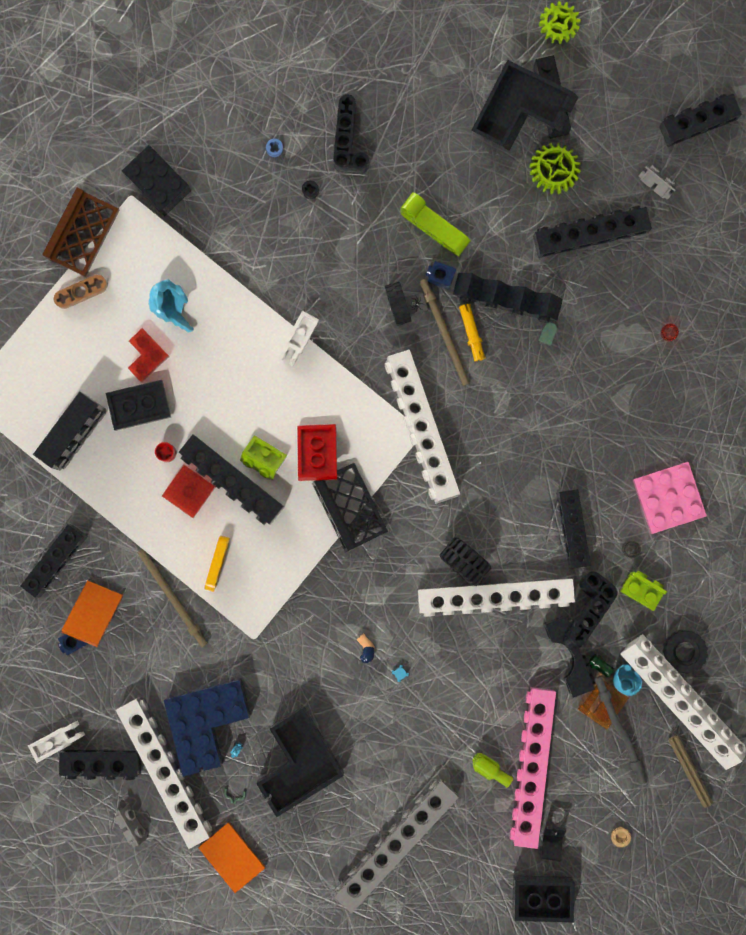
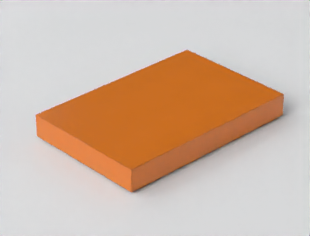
[61,580,123,647]
[198,822,265,893]

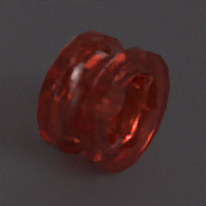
[660,324,679,341]

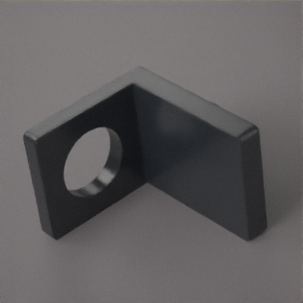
[541,826,566,862]

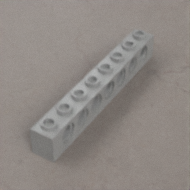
[334,779,459,914]

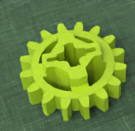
[539,1,581,44]

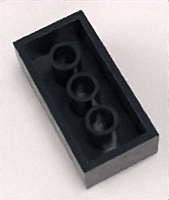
[33,391,106,471]

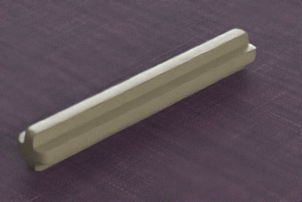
[669,735,713,808]

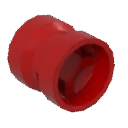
[155,442,177,462]

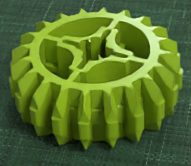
[529,143,581,194]

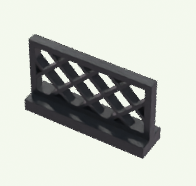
[312,463,388,553]

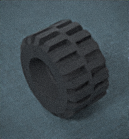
[440,537,492,586]

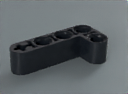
[333,94,369,174]
[564,571,618,649]

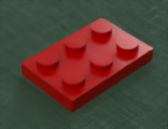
[297,424,337,481]

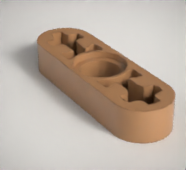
[54,275,108,309]

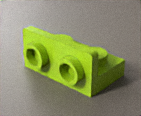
[240,435,287,480]
[619,571,667,611]

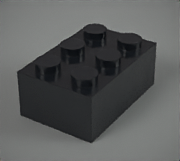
[122,145,191,217]
[512,875,575,923]

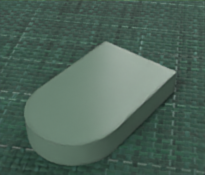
[538,322,557,346]

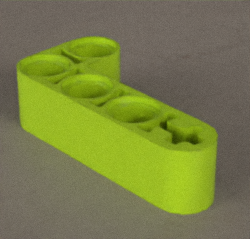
[400,192,471,256]

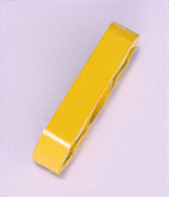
[204,535,230,592]

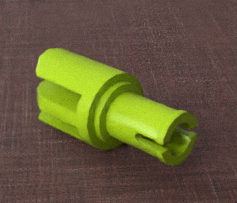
[472,753,513,788]

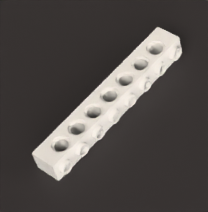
[385,350,460,504]
[418,579,575,617]
[621,634,746,770]
[116,697,212,849]

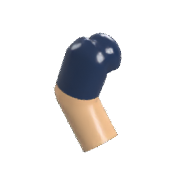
[357,633,375,663]

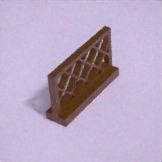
[42,188,120,277]

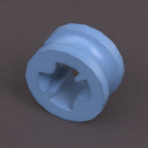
[266,138,283,157]

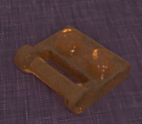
[578,680,629,730]

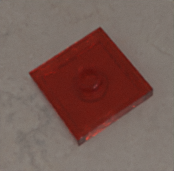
[162,465,216,518]

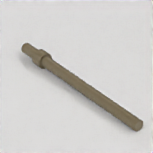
[419,279,470,386]
[137,549,208,648]

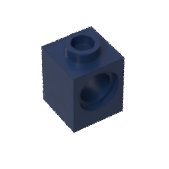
[426,261,456,290]
[58,634,88,656]

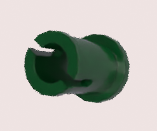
[588,654,614,678]

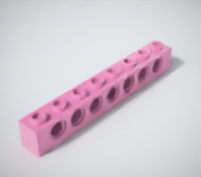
[510,687,556,849]

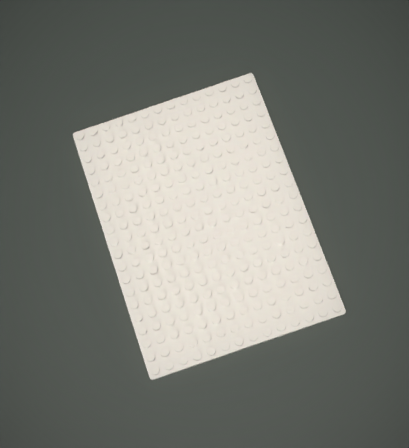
[0,196,422,639]

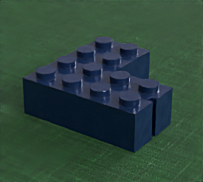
[164,678,251,777]

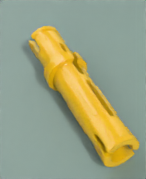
[459,304,486,362]

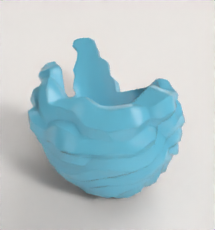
[148,279,194,333]

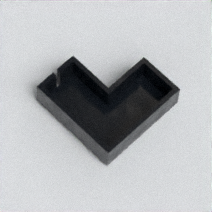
[472,60,579,151]
[256,706,344,818]

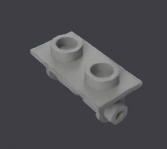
[639,165,676,200]
[114,804,148,847]

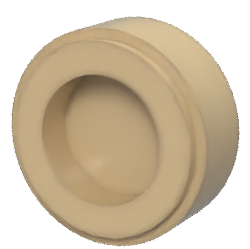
[611,827,631,847]

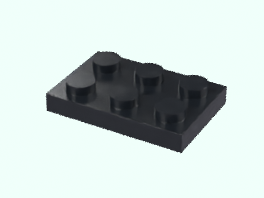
[106,380,171,431]

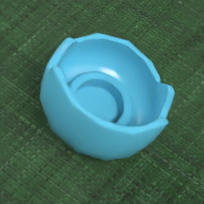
[613,664,643,696]

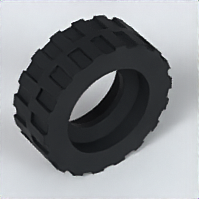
[385,281,412,326]
[662,630,708,674]

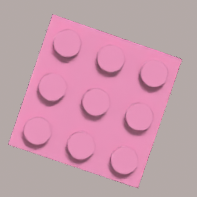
[633,462,707,534]

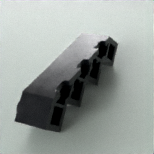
[453,273,563,323]

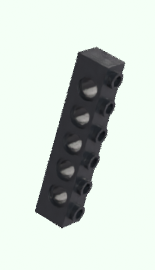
[533,206,652,258]
[179,434,284,525]

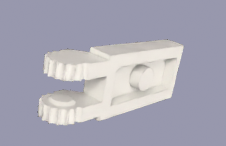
[278,311,320,366]
[28,720,85,763]

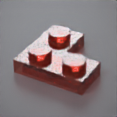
[128,328,170,382]

